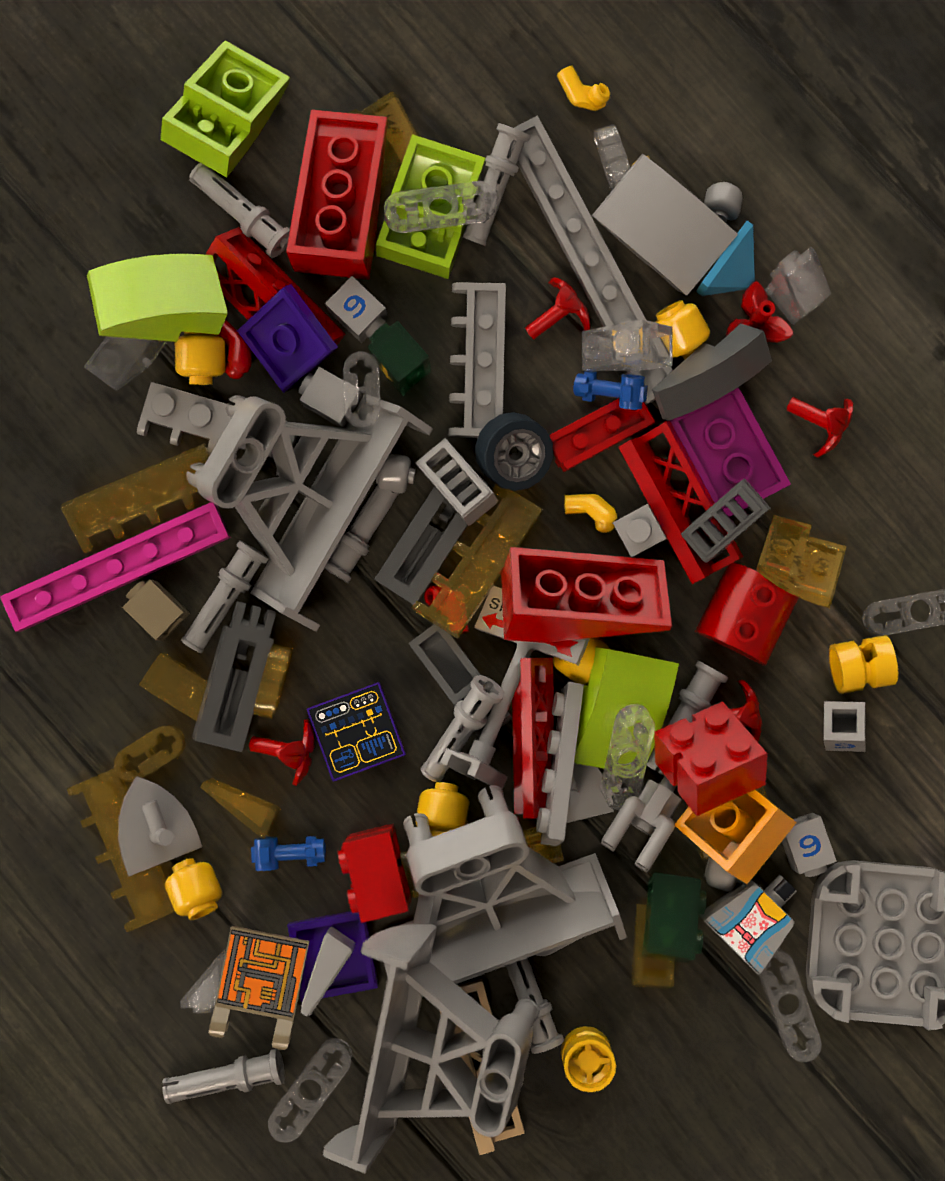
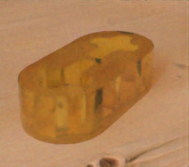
[253,644,293,720]
[114,725,185,782]

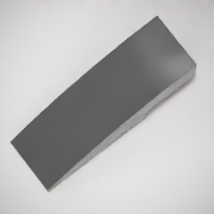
[652,323,772,421]
[408,620,513,737]

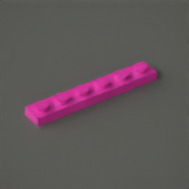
[0,502,231,632]

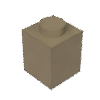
[122,580,190,641]

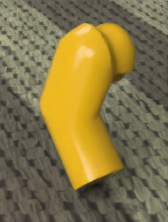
[557,66,610,111]
[564,494,617,533]

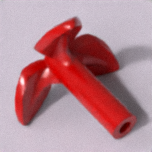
[525,277,590,340]
[726,281,794,343]
[786,397,853,458]
[730,680,762,742]
[249,719,315,786]

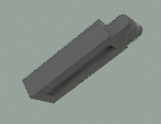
[374,467,489,606]
[192,601,276,752]

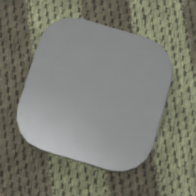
[806,860,945,1030]

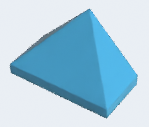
[696,221,755,296]

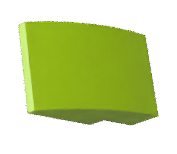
[161,40,290,178]
[376,134,485,279]
[87,254,228,342]
[574,647,679,775]

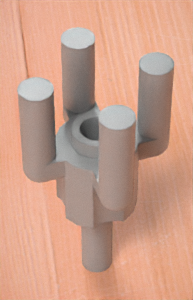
[601,776,682,873]

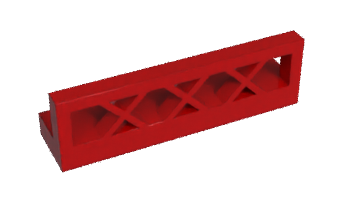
[205,227,345,345]
[618,420,743,584]
[511,658,554,818]

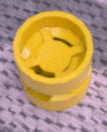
[829,635,898,694]
[561,1026,616,1093]

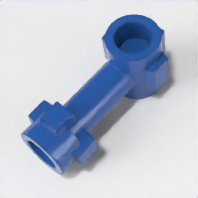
[573,371,648,410]
[251,836,326,871]

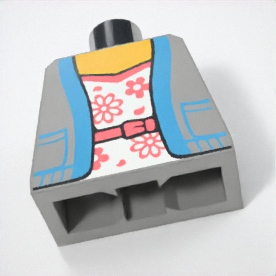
[699,874,797,975]

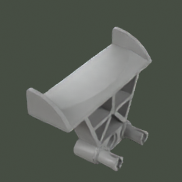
[187,394,433,632]
[384,785,627,984]
[323,924,540,1174]

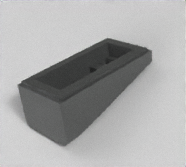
[681,479,771,563]

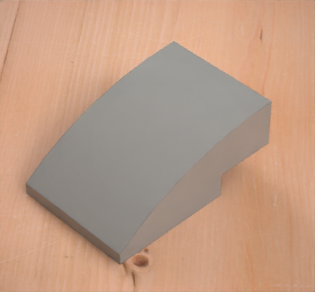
[592,154,738,295]

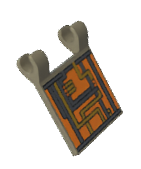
[209,926,310,1050]

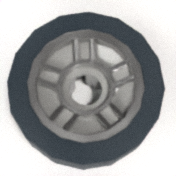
[475,412,553,491]

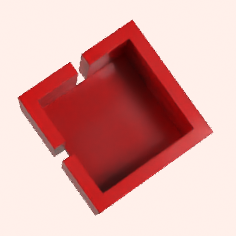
[654,701,767,816]
[338,823,412,923]

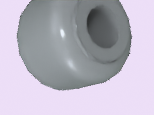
[704,182,743,223]
[376,453,416,494]
[704,857,743,892]

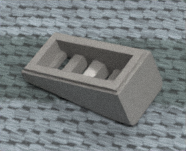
[415,438,498,526]
[300,927,356,1017]

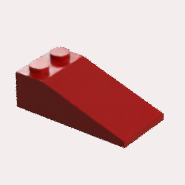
[286,110,388,280]
[501,547,672,643]

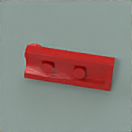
[549,398,655,472]

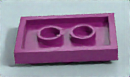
[670,387,791,517]

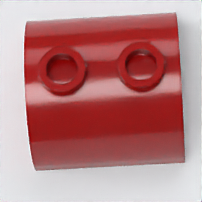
[695,563,800,666]

